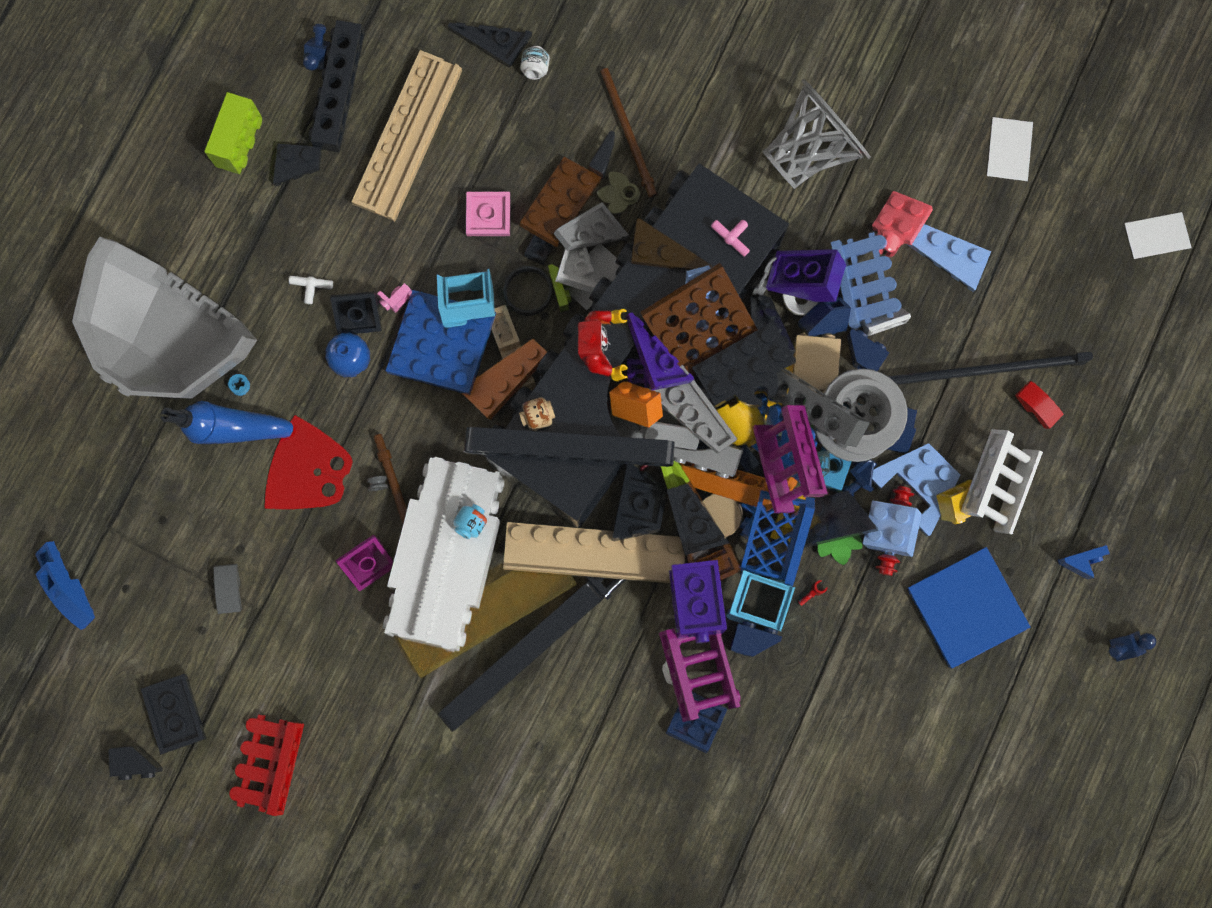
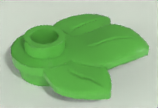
[818,535,862,565]

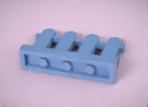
[831,232,902,329]

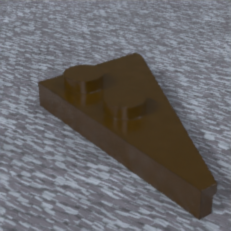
[631,219,712,271]

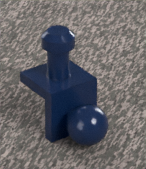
[303,24,332,71]
[842,459,877,496]
[1109,631,1156,662]

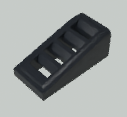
[589,130,615,180]

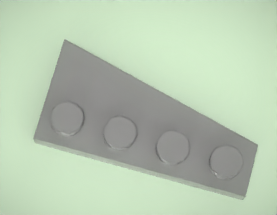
[649,365,737,454]

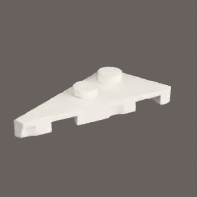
[556,247,597,293]

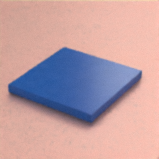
[907,547,1031,669]

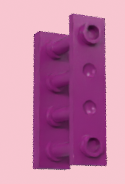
[753,405,828,513]
[659,628,740,722]

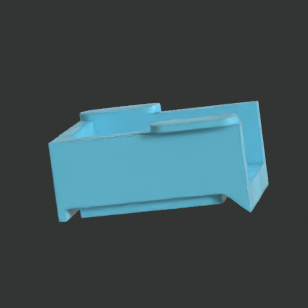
[437,269,495,328]
[726,570,795,631]

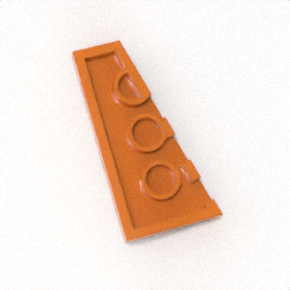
[462,339,547,420]

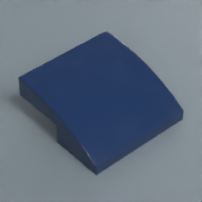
[665,692,727,753]

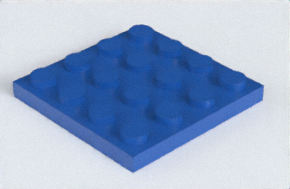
[386,290,496,395]

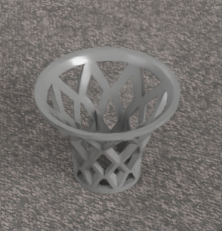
[762,79,871,189]

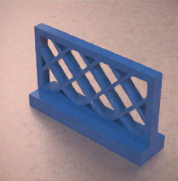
[741,490,815,586]

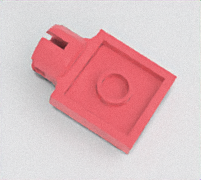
[872,191,933,257]

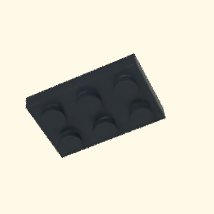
[141,674,206,755]

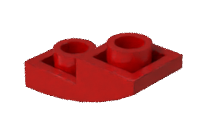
[1015,381,1064,429]

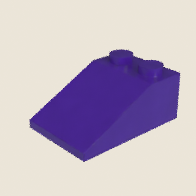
[766,249,846,302]

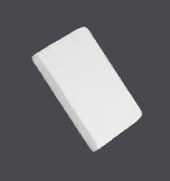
[861,308,911,336]

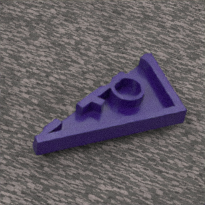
[625,313,694,391]

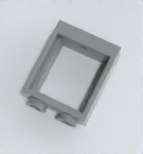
[639,408,700,450]

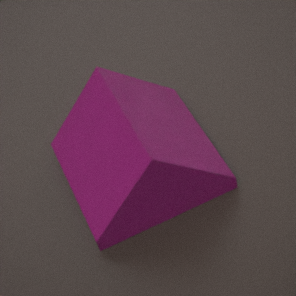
[335,535,394,591]

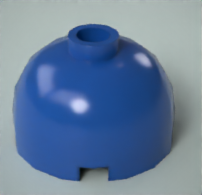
[326,333,370,377]

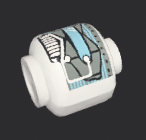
[520,46,550,80]

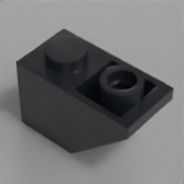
[109,746,163,781]

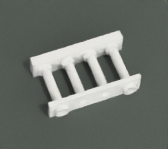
[961,429,1043,534]

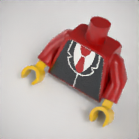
[578,309,628,381]

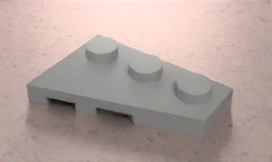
[554,202,629,251]

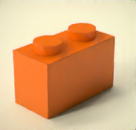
[609,381,663,428]

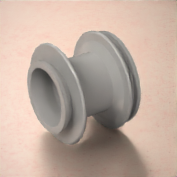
[813,369,907,462]

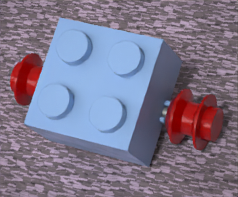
[863,486,922,576]

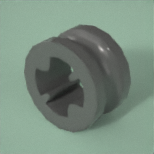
[367,476,388,491]

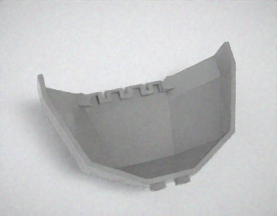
[72,237,257,398]

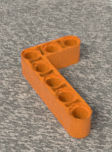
[679,461,798,510]

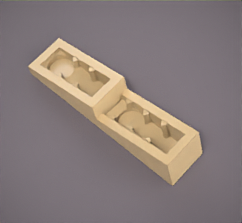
[491,305,536,394]

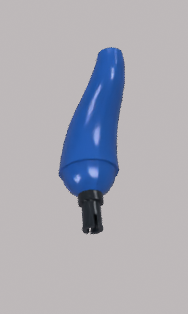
[161,401,293,444]

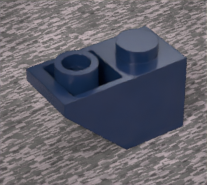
[798,297,851,337]
[846,329,890,371]
[729,621,782,657]

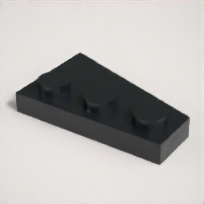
[667,483,729,555]

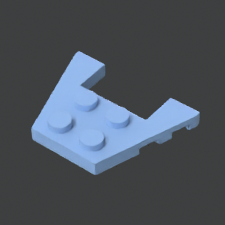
[872,443,960,537]

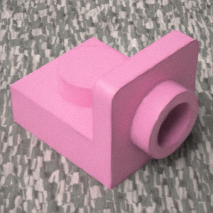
[377,283,412,313]

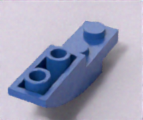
[35,541,95,630]

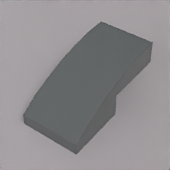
[214,563,242,614]

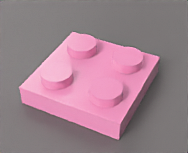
[466,192,510,236]

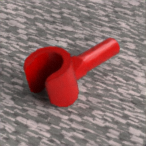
[798,580,828,606]

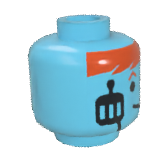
[453,504,487,540]

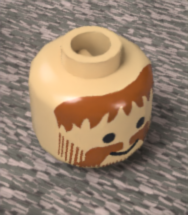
[519,397,555,431]

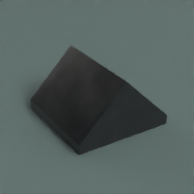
[330,291,382,334]

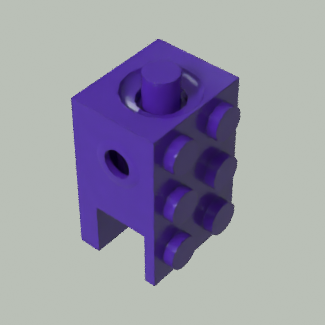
[669,560,727,643]

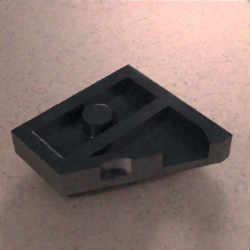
[273,144,322,186]

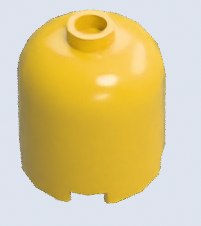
[716,397,765,447]

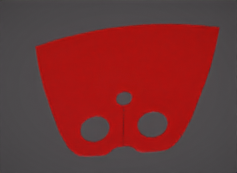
[265,415,353,509]

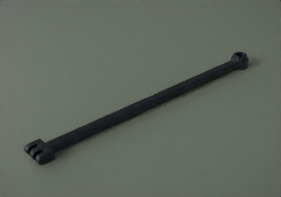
[888,352,1093,385]

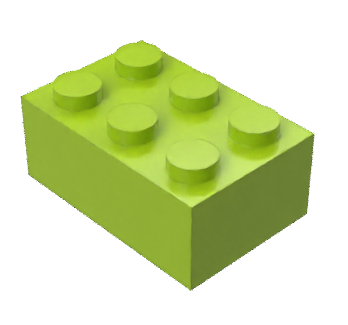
[205,92,262,174]

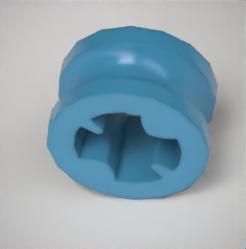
[228,374,250,396]

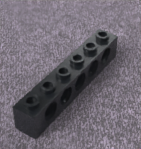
[309,20,365,153]

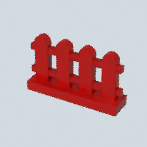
[229,714,304,816]

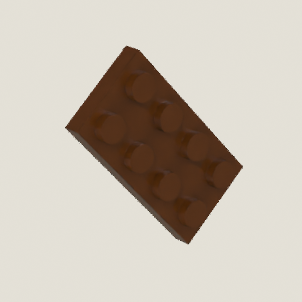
[520,157,601,247]

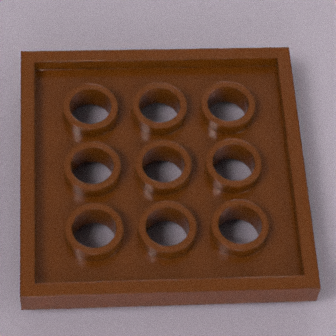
[640,263,758,377]

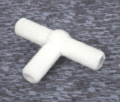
[288,276,333,304]

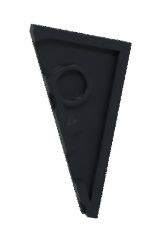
[448,22,532,68]

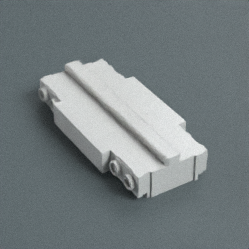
[383,457,504,652]

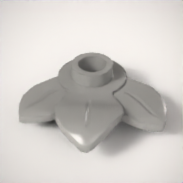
[751,257,776,296]

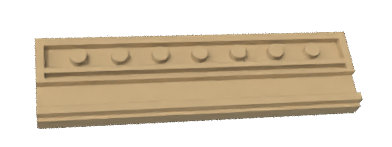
[351,50,462,222]
[503,522,685,583]

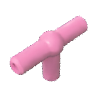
[711,220,750,257]

